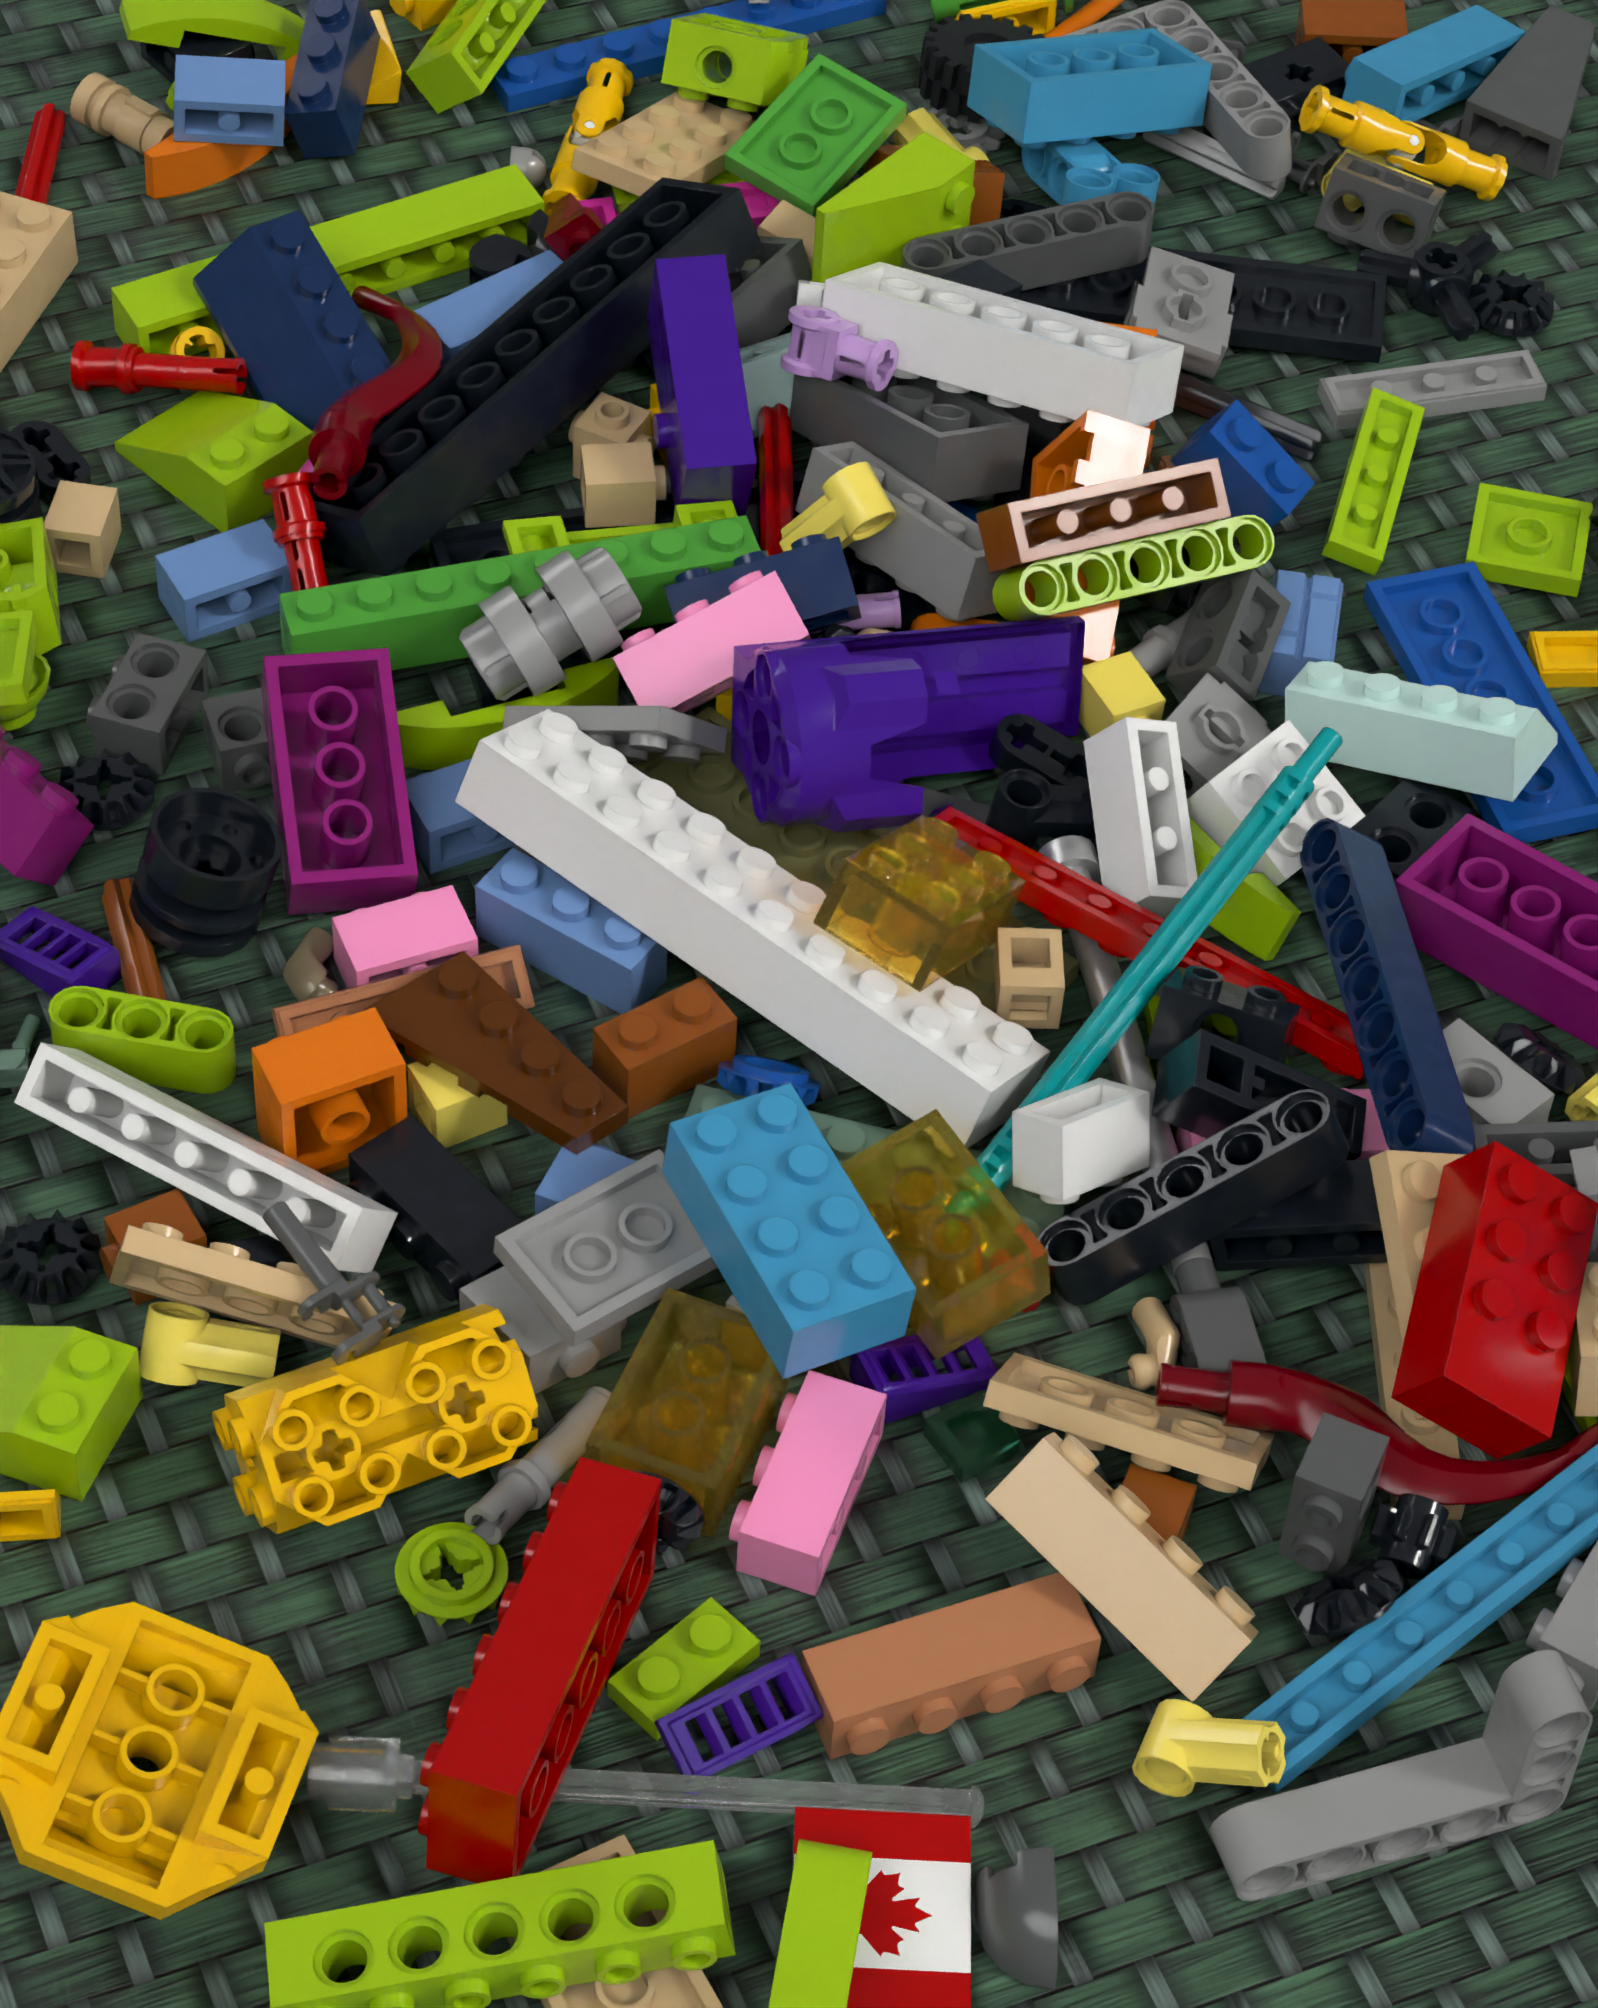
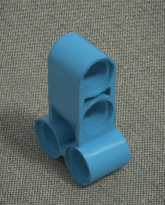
[1021,137,1160,207]

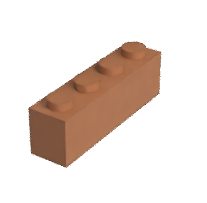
[801,1572,1101,1760]

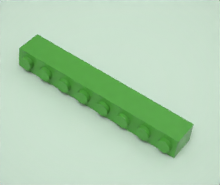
[279,515,761,671]

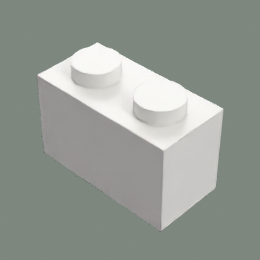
[1012,1078,1150,1204]

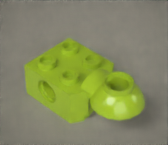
[661,13,809,112]
[0,517,62,731]

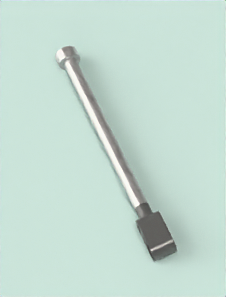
[1038,835,1266,1372]

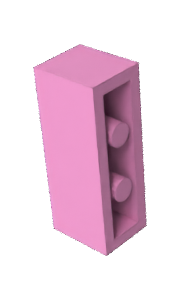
[612,570,811,714]
[729,1370,887,1596]

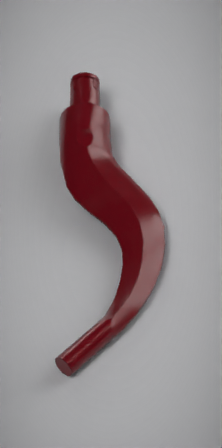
[308,286,443,500]
[1155,1359,1598,1505]

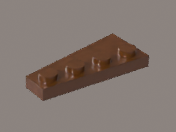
[363,951,629,1155]

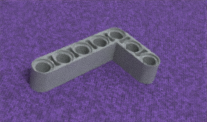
[1064,0,1292,181]
[1209,1649,1593,1901]

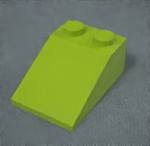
[812,131,975,283]
[114,391,313,532]
[0,1325,143,1502]

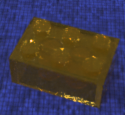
[813,815,1027,992]
[841,1109,1051,1360]
[585,1287,792,1537]

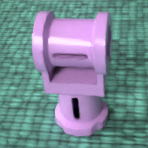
[780,305,898,391]

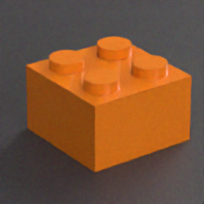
[251,1007,408,1175]

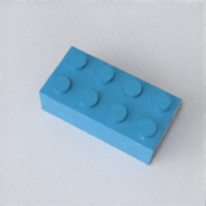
[967,28,1212,149]
[662,1083,917,1379]

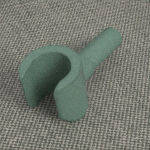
[0,1014,40,1088]

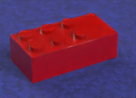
[1391,1140,1598,1459]

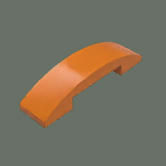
[144,53,298,199]

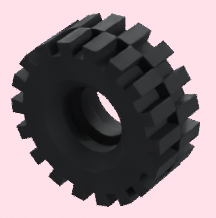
[917,14,1046,124]

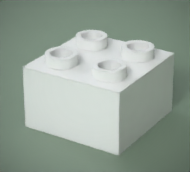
[1187,719,1365,887]

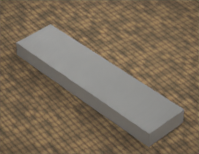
[1317,350,1547,430]

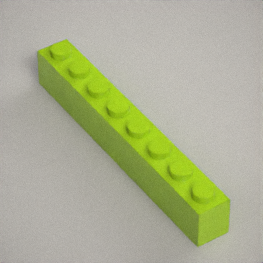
[111,164,545,356]

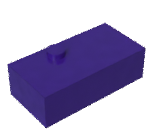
[647,254,757,516]

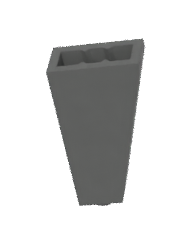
[1459,5,1596,182]

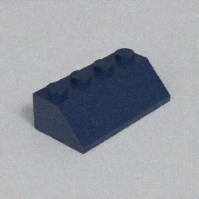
[193,210,392,431]

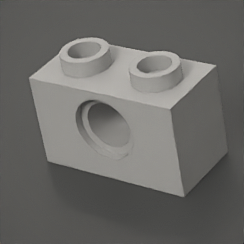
[1442,1018,1555,1125]

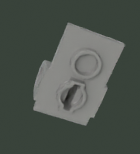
[1123,246,1235,379]
[1165,672,1272,799]

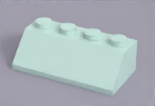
[1285,661,1558,802]

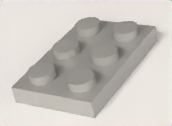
[503,706,727,763]
[493,1149,718,1348]

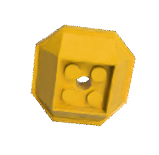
[0,1602,319,1920]

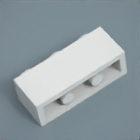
[1083,717,1197,918]

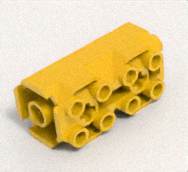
[212,1303,538,1534]

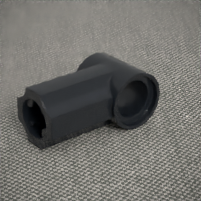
[985,768,1096,848]

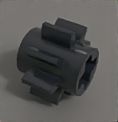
[1368,1493,1458,1580]

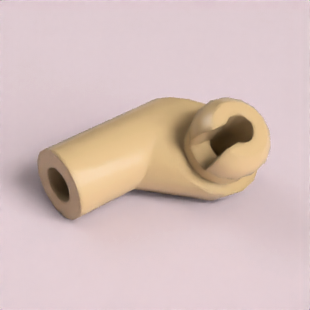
[1127,1297,1180,1390]

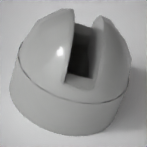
[510,146,547,189]

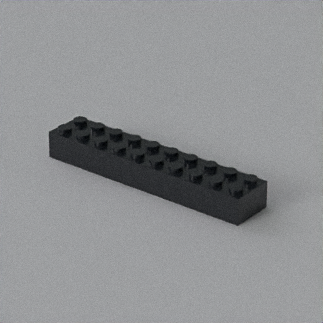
[311,177,762,576]

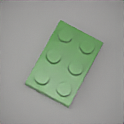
[724,53,907,217]

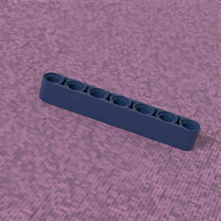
[1300,818,1475,1155]

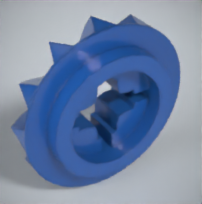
[717,1055,821,1106]

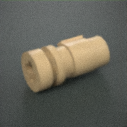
[70,72,174,155]

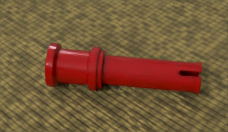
[70,340,247,395]
[262,472,329,591]

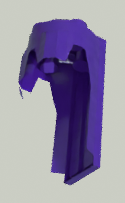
[731,616,1085,832]

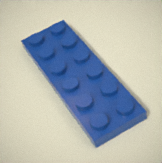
[1363,561,1598,843]

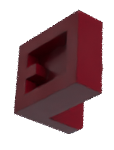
[543,193,605,262]

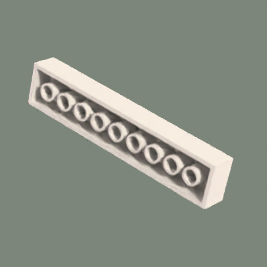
[455,709,1051,1153]

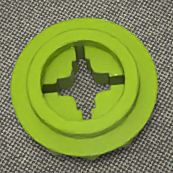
[395,1522,508,1627]

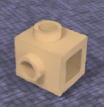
[568,392,655,479]

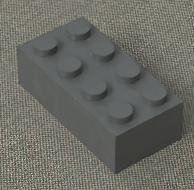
[790,374,1029,505]

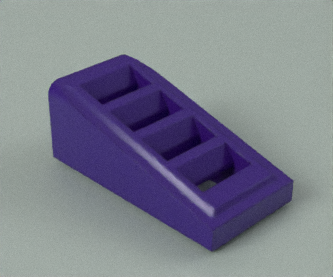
[0,906,122,997]
[849,1326,998,1424]
[654,1652,823,1788]

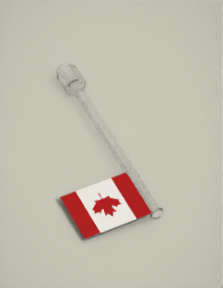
[307,1735,985,2008]

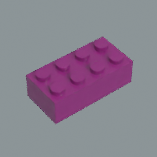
[261,648,418,915]
[1395,813,1598,1049]

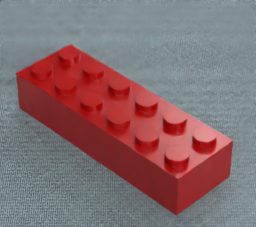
[418,1456,662,1883]

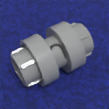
[459,547,643,701]

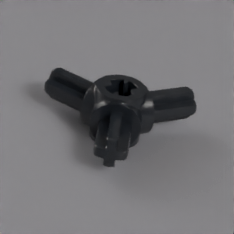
[1356,232,1498,342]

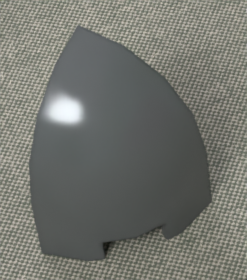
[974,1846,1058,1990]

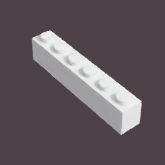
[14,1042,398,1273]

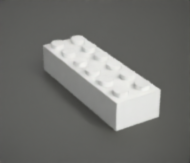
[822,262,1184,427]

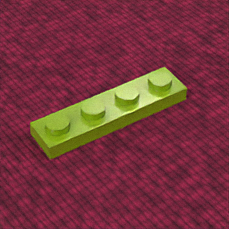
[1321,387,1425,576]

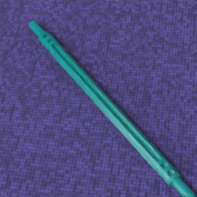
[928,727,1343,1249]

